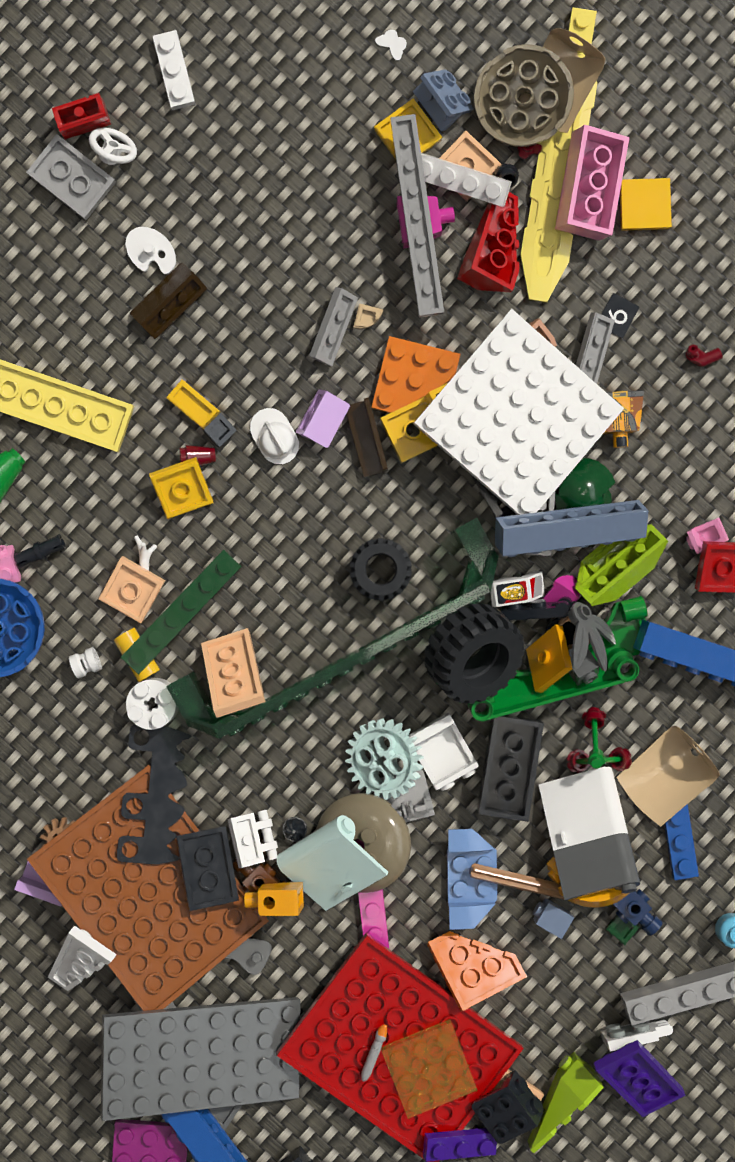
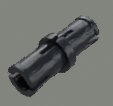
[14,534,66,568]

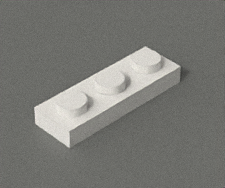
[153,30,195,110]

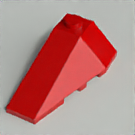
[457,192,519,293]

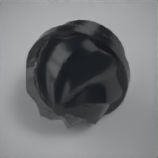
[494,163,519,188]
[283,817,307,842]

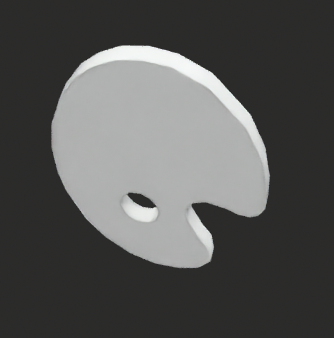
[125,227,176,275]

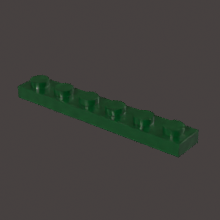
[120,550,242,675]

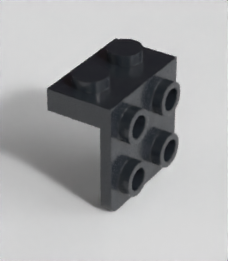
[472,1070,545,1144]

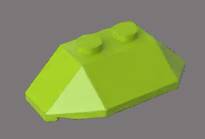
[575,524,668,606]

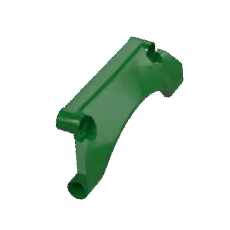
[458,596,648,721]

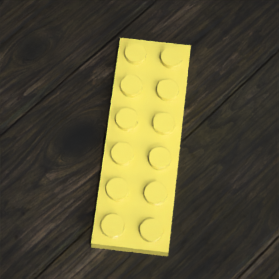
[0,360,135,453]

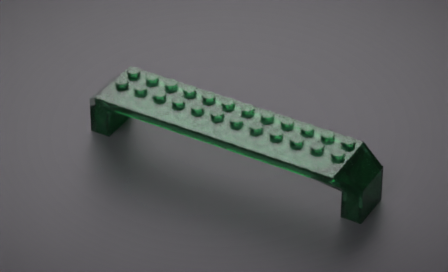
[166,518,499,739]

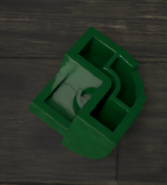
[555,458,616,510]

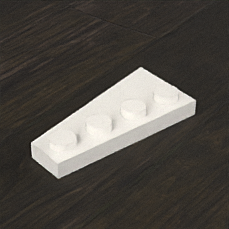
[48,926,117,991]

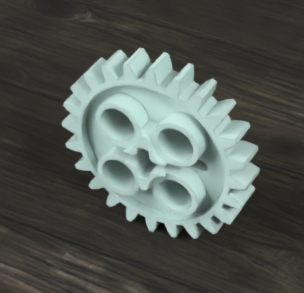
[345,718,424,800]

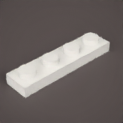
[421,153,512,207]

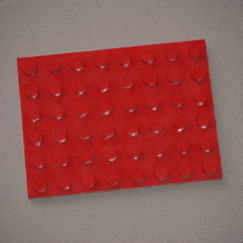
[276,933,524,1162]

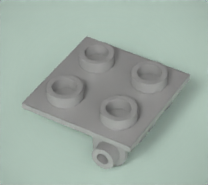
[380,769,435,822]

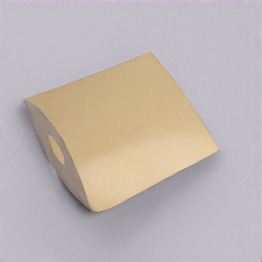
[518,28,605,133]
[616,725,720,827]

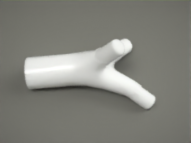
[134,536,157,571]

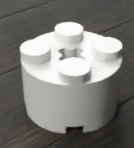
[126,678,180,730]

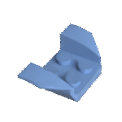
[447,829,497,930]

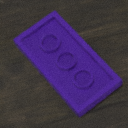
[594,1040,686,1117]

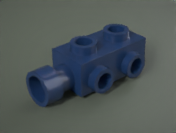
[613,889,663,936]

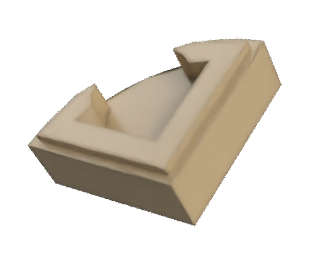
[353,304,383,329]

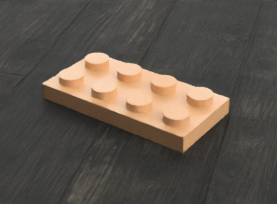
[201,628,266,718]

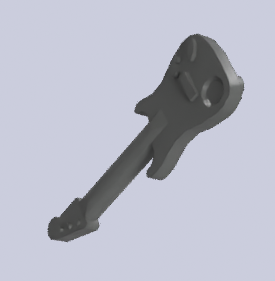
[225,938,272,975]

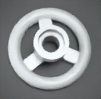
[89,128,137,165]

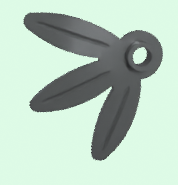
[568,602,616,671]

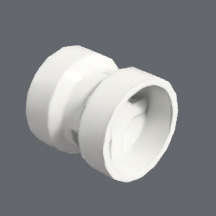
[69,647,102,679]

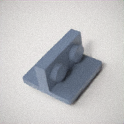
[413,70,474,131]

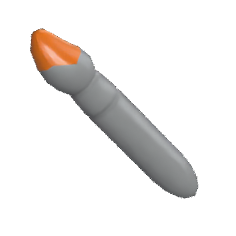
[361,1024,387,1082]

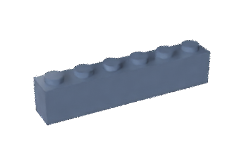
[495,500,649,557]

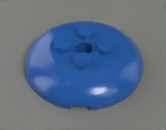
[0,579,45,677]

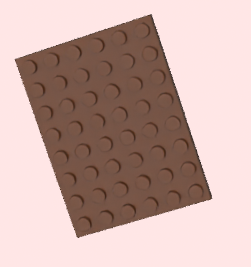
[27,765,269,1011]

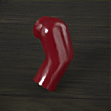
[685,344,723,367]

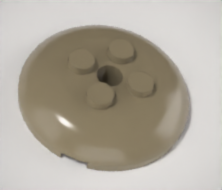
[474,44,574,147]
[316,793,411,893]

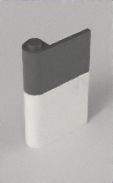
[539,767,640,900]

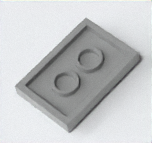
[26,134,116,220]

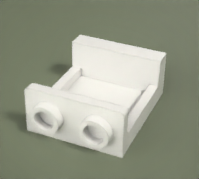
[408,713,479,791]

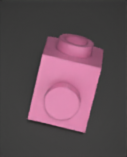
[686,517,729,554]
[0,545,21,582]

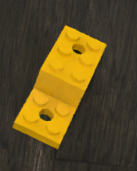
[380,384,446,463]

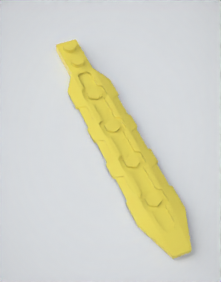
[520,7,597,303]

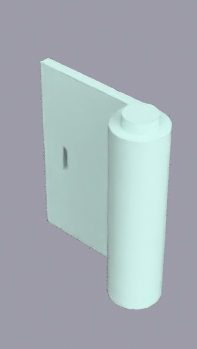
[277,815,388,911]

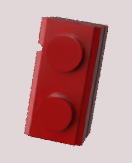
[52,93,111,140]

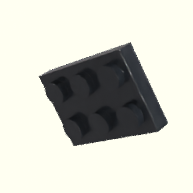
[176,826,239,911]

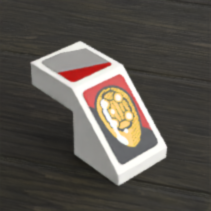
[489,571,545,607]

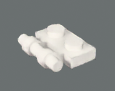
[228,810,278,868]

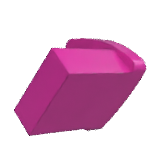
[542,575,580,602]

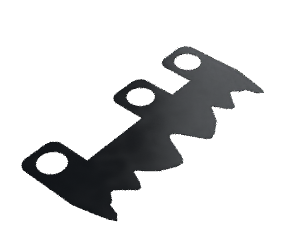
[117,724,192,865]

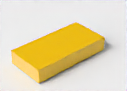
[166,380,220,428]

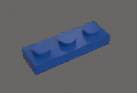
[664,804,699,880]

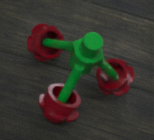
[567,707,632,774]

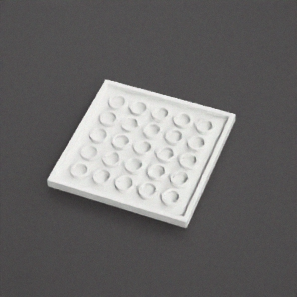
[413,309,624,515]

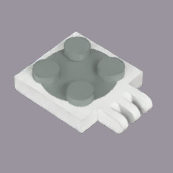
[601,1020,673,1051]

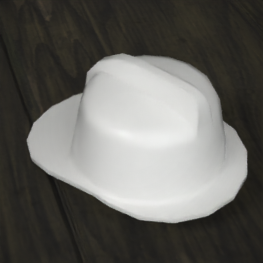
[250,408,299,464]

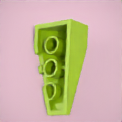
[528,1052,604,1153]

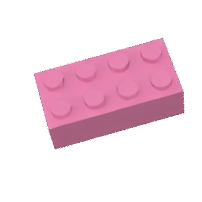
[555,125,629,241]

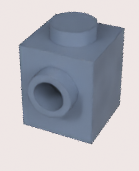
[533,897,574,939]

